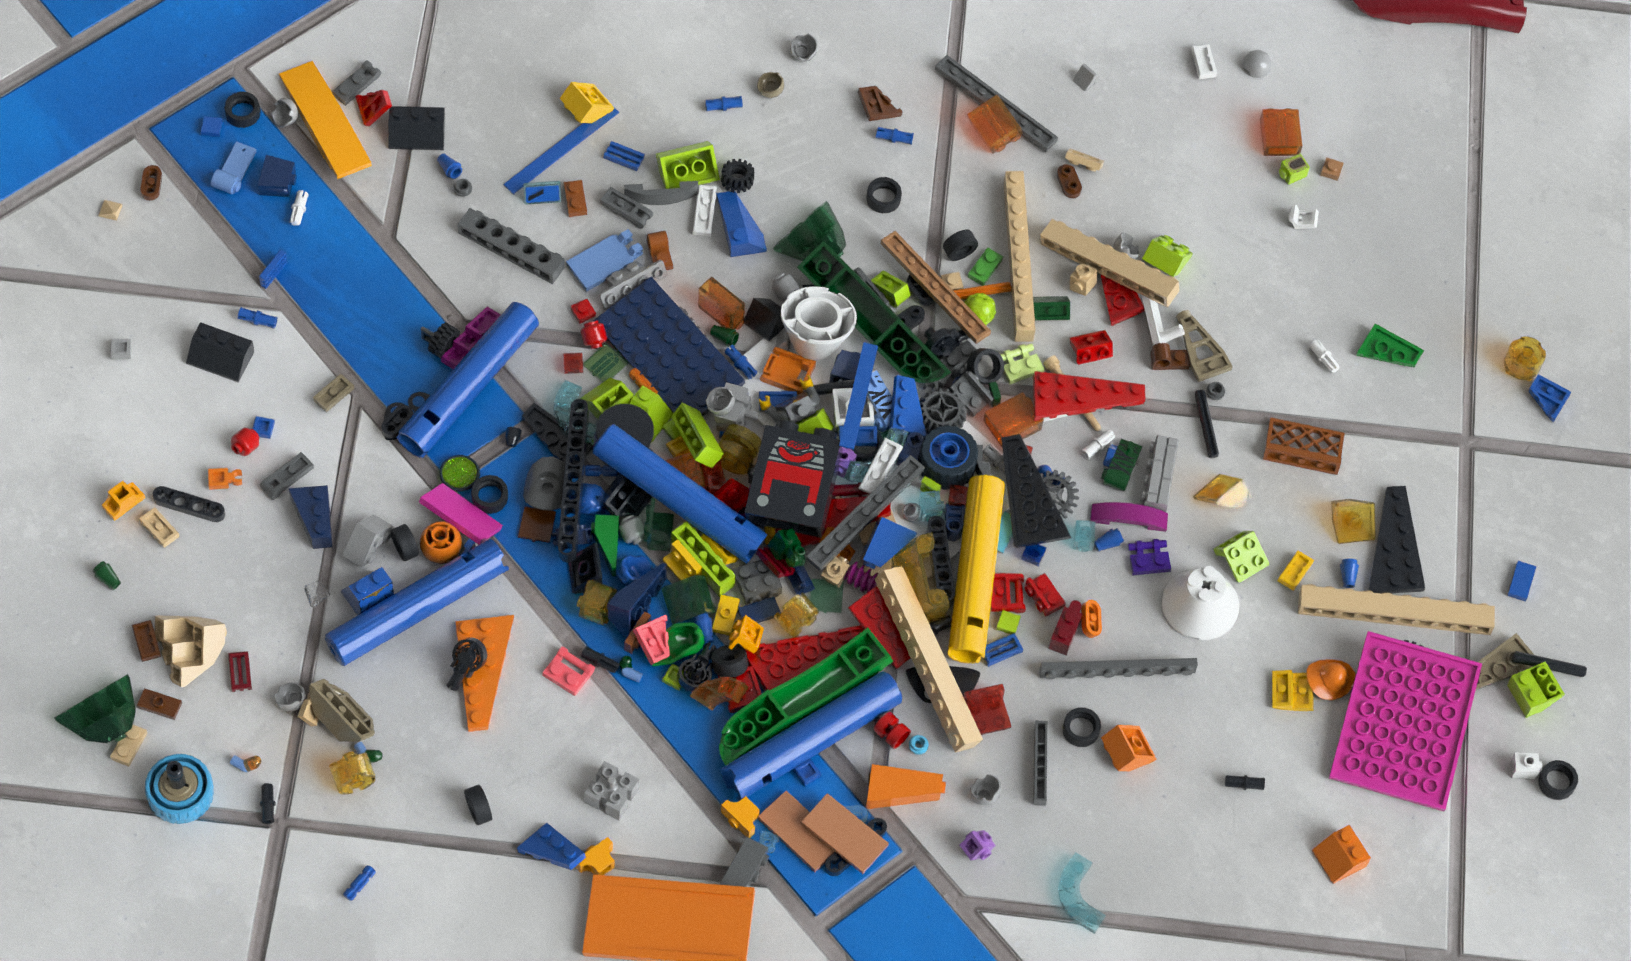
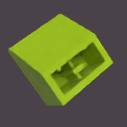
[1142,235,1193,277]
[580,378,634,419]
[1507,661,1565,718]

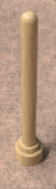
[1043,355,1101,431]

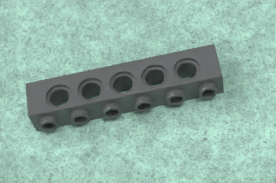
[458,208,565,284]

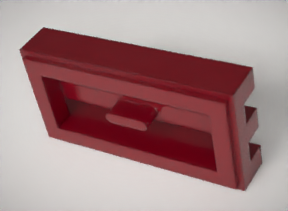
[756,547,795,578]
[228,651,252,692]

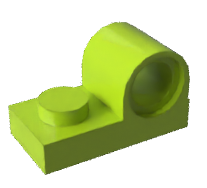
[871,270,911,308]

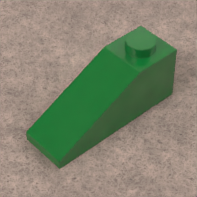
[591,515,619,576]

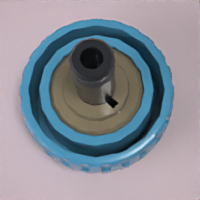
[145,754,214,824]

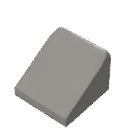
[1073,64,1096,91]
[775,327,791,351]

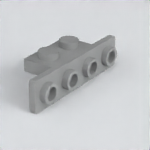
[599,260,668,310]

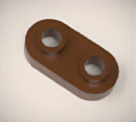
[1057,164,1082,199]
[140,165,162,201]

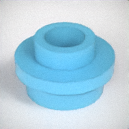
[909,735,929,755]

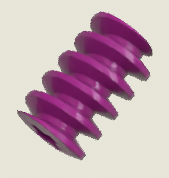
[843,561,878,593]

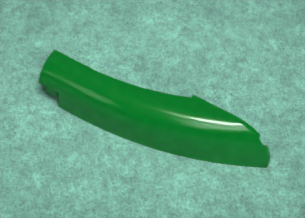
[719,628,893,766]

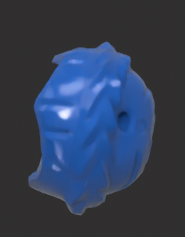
[569,483,605,515]
[616,555,653,586]

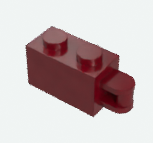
[1048,600,1083,656]

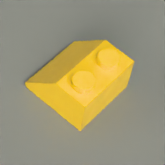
[559,82,614,124]

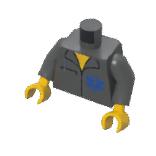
[759,375,820,423]

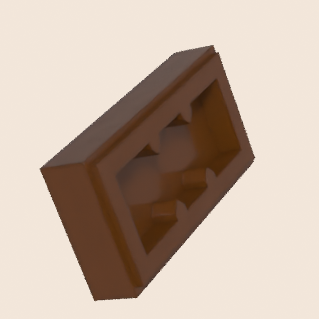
[132,620,161,662]
[137,688,182,720]

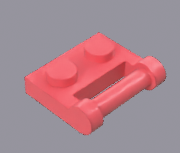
[543,646,595,696]

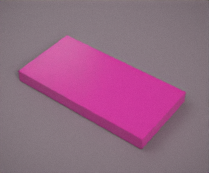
[419,483,503,545]

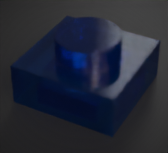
[1021,544,1047,567]

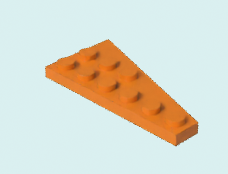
[455,615,514,732]

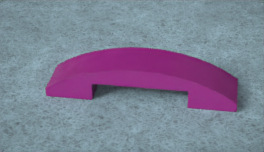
[1090,502,1168,532]

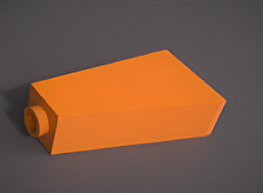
[866,764,946,809]

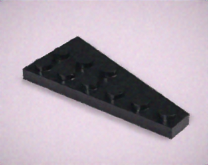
[1001,434,1072,548]
[1368,486,1425,594]

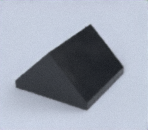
[743,298,784,341]
[568,543,603,594]

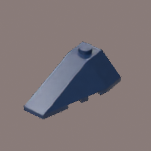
[607,563,667,639]

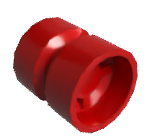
[873,712,911,749]

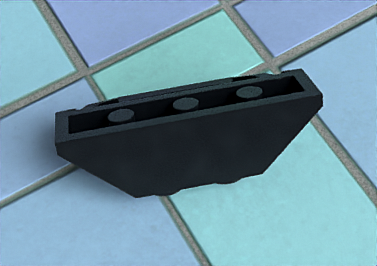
[603,447,656,516]

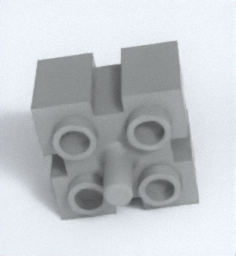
[714,382,759,437]
[584,761,639,821]

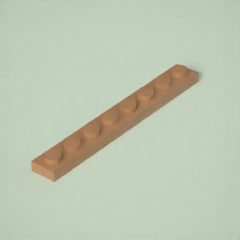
[880,231,991,344]

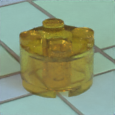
[1504,336,1546,381]
[577,580,618,625]
[774,592,819,638]
[329,752,376,795]

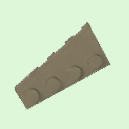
[1476,633,1534,690]

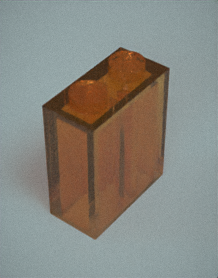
[967,95,1023,154]
[1260,108,1303,156]
[698,276,745,330]
[983,392,1044,447]

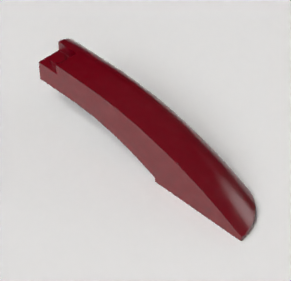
[1350,0,1527,34]

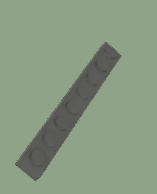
[935,55,1058,152]
[806,455,925,571]
[1039,658,1198,679]

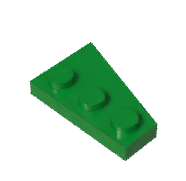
[1356,324,1424,368]

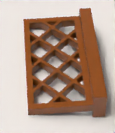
[1263,417,1345,475]

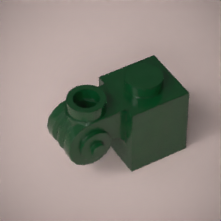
[768,529,806,567]

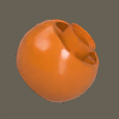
[419,521,462,564]

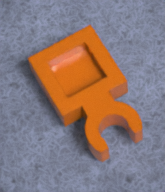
[208,468,242,490]

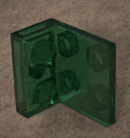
[644,498,674,552]
[662,575,716,624]

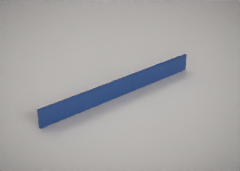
[504,107,619,194]
[839,342,878,450]

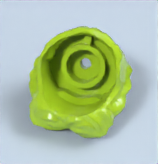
[964,293,996,326]

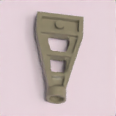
[1176,310,1233,382]

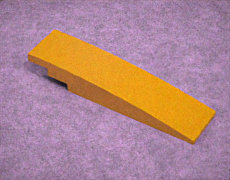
[279,61,372,179]

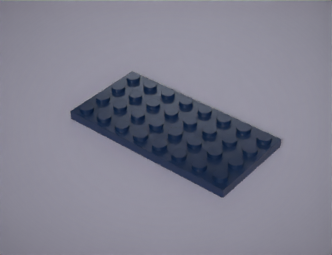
[593,277,745,416]

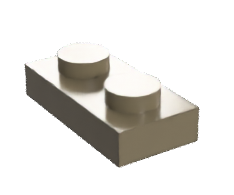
[313,374,354,413]

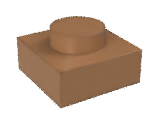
[1320,157,1344,181]

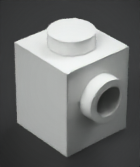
[1511,752,1542,779]

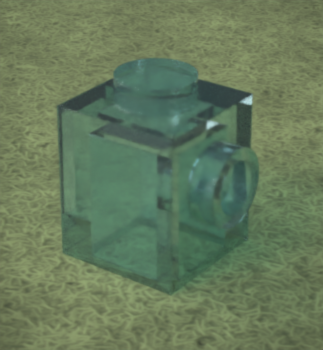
[919,491,945,522]
[1073,520,1095,552]

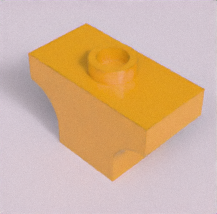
[102,481,145,521]
[721,796,760,838]
[576,837,615,875]

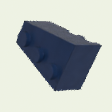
[289,485,333,549]

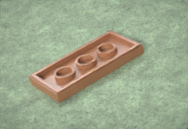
[758,791,835,872]
[801,793,889,874]

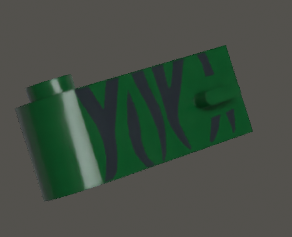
[1101,439,1143,492]

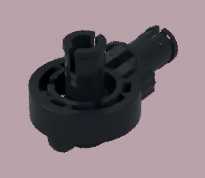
[924,327,970,359]
[446,637,487,691]
[677,643,717,692]

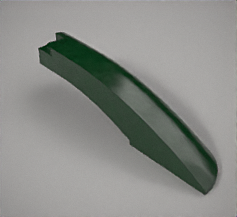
[797,241,951,383]

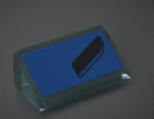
[523,181,561,205]

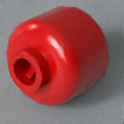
[580,321,607,349]
[231,428,259,456]

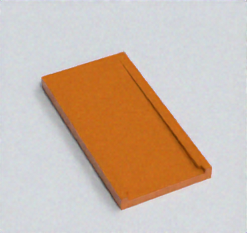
[582,874,755,961]

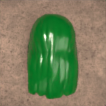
[644,622,704,666]

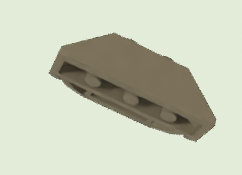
[309,679,375,742]

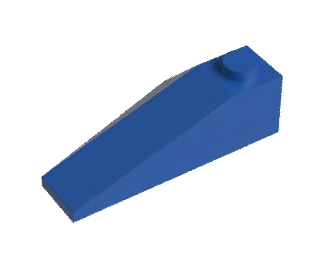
[716,191,767,257]

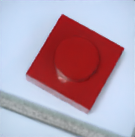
[571,299,596,324]

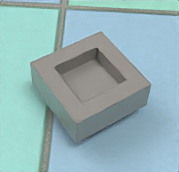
[111,339,132,359]

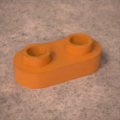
[1081,600,1102,638]

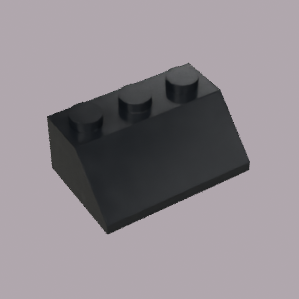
[388,106,446,150]
[186,322,254,383]

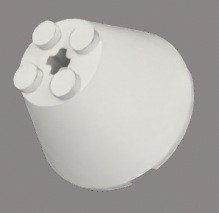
[1162,566,1239,640]

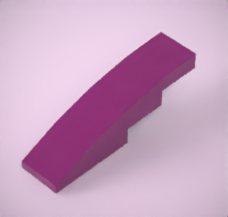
[441,306,501,369]

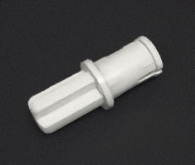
[290,190,308,226]
[1309,339,1339,373]
[1081,430,1115,460]

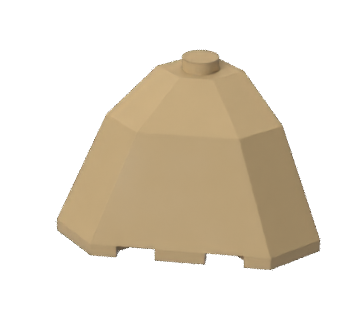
[155,615,227,687]

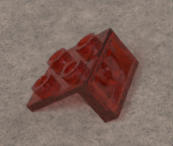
[964,684,1011,735]

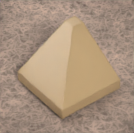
[99,200,123,221]

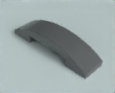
[624,181,698,205]

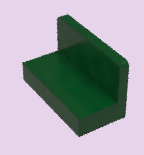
[1033,296,1070,321]

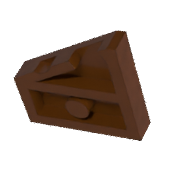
[857,85,903,121]

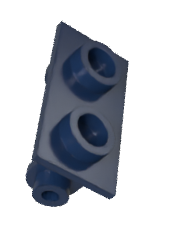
[552,525,592,547]
[787,565,815,597]

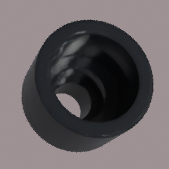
[505,427,522,447]

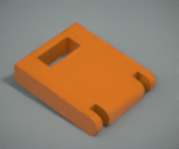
[760,347,816,395]

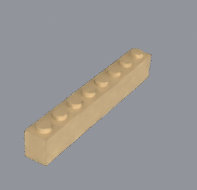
[1040,219,1179,308]

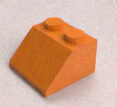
[1101,725,1157,772]
[1312,825,1371,884]

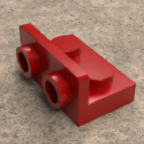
[1070,330,1113,365]
[713,478,749,513]
[1025,573,1066,617]

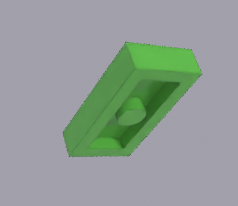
[968,248,1003,286]

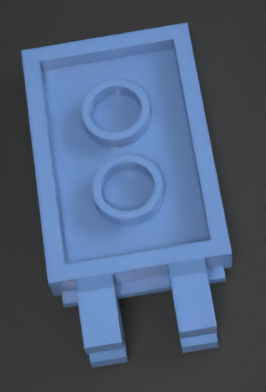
[566,229,643,292]

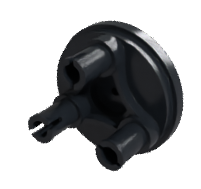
[596,404,654,447]

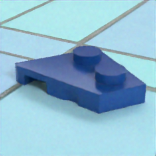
[1528,374,1571,422]

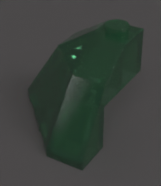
[773,201,846,261]
[54,674,136,743]

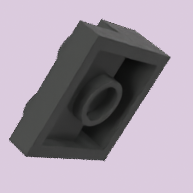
[732,560,782,605]

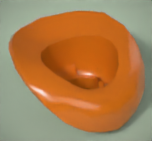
[1307,659,1356,700]

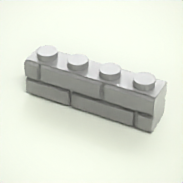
[1141,435,1179,512]

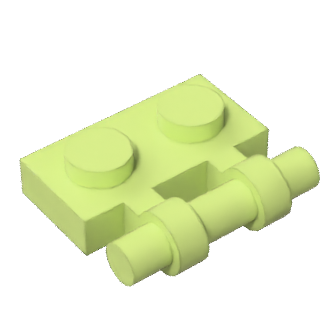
[1000,343,1044,384]

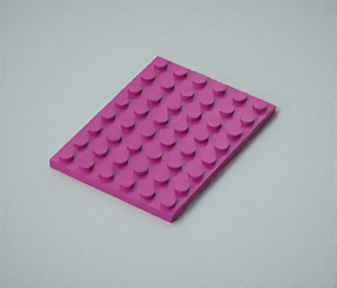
[1329,631,1482,812]

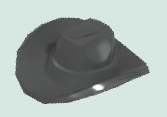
[523,457,572,511]

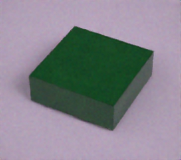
[988,382,1001,408]

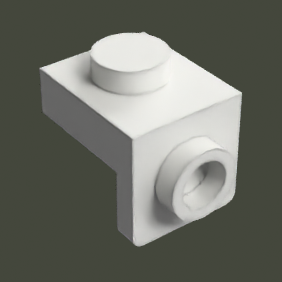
[1288,205,1319,229]

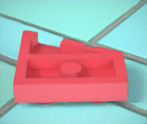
[633,615,670,665]

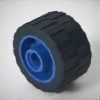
[919,425,978,490]

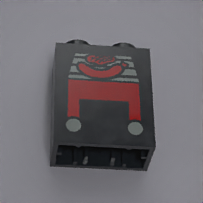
[745,420,843,538]

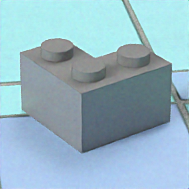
[342,515,393,567]

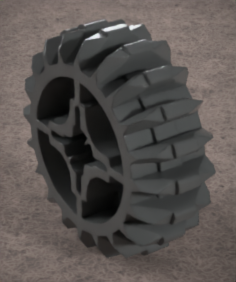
[919,387,967,434]
[1040,470,1079,519]

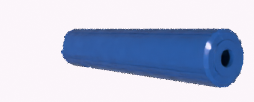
[397,302,539,458]
[592,424,768,564]
[325,538,509,666]
[720,671,902,801]

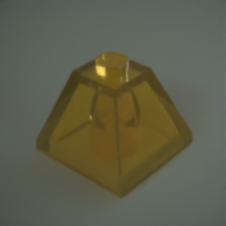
[1193,474,1252,509]
[1331,499,1376,544]

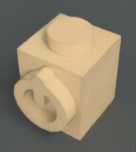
[1070,263,1097,296]
[821,556,850,588]

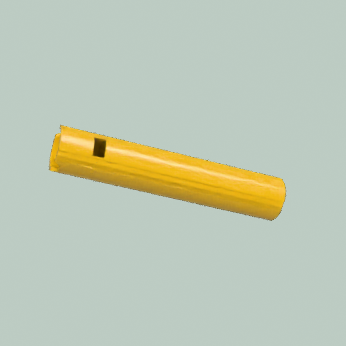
[948,475,1005,664]

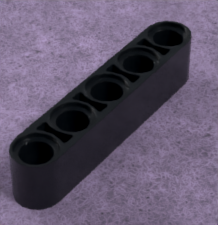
[926,515,955,609]

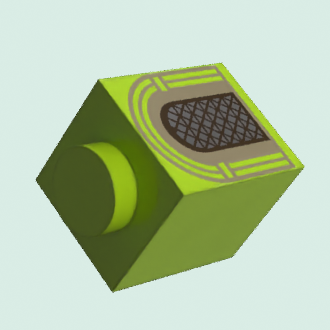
[1279,153,1310,185]

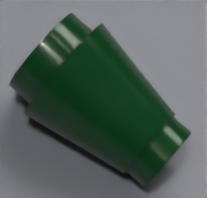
[710,325,739,347]
[92,561,121,590]

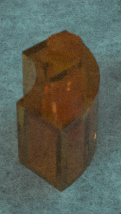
[690,677,749,710]

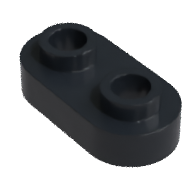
[906,275,934,306]
[897,305,925,330]
[381,405,413,438]

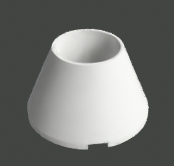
[781,287,857,360]

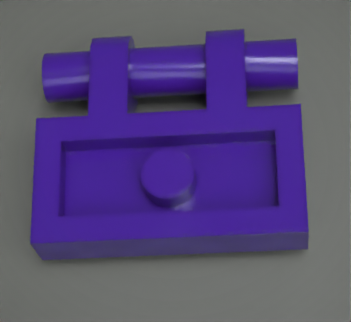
[1128,539,1172,576]

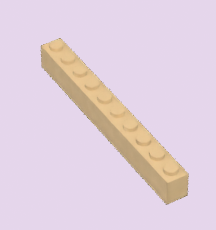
[1003,171,1035,342]
[875,566,983,753]
[1298,584,1495,635]

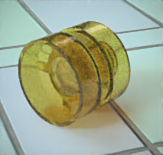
[717,424,761,475]

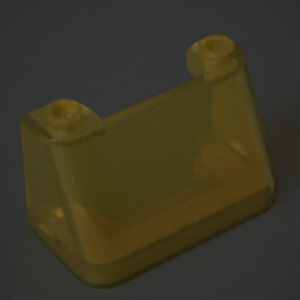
[892,533,949,623]

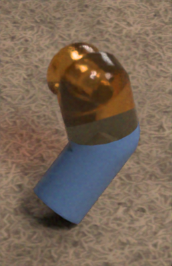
[230,755,261,772]

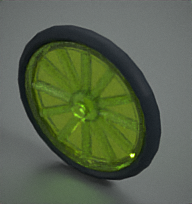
[439,455,480,491]

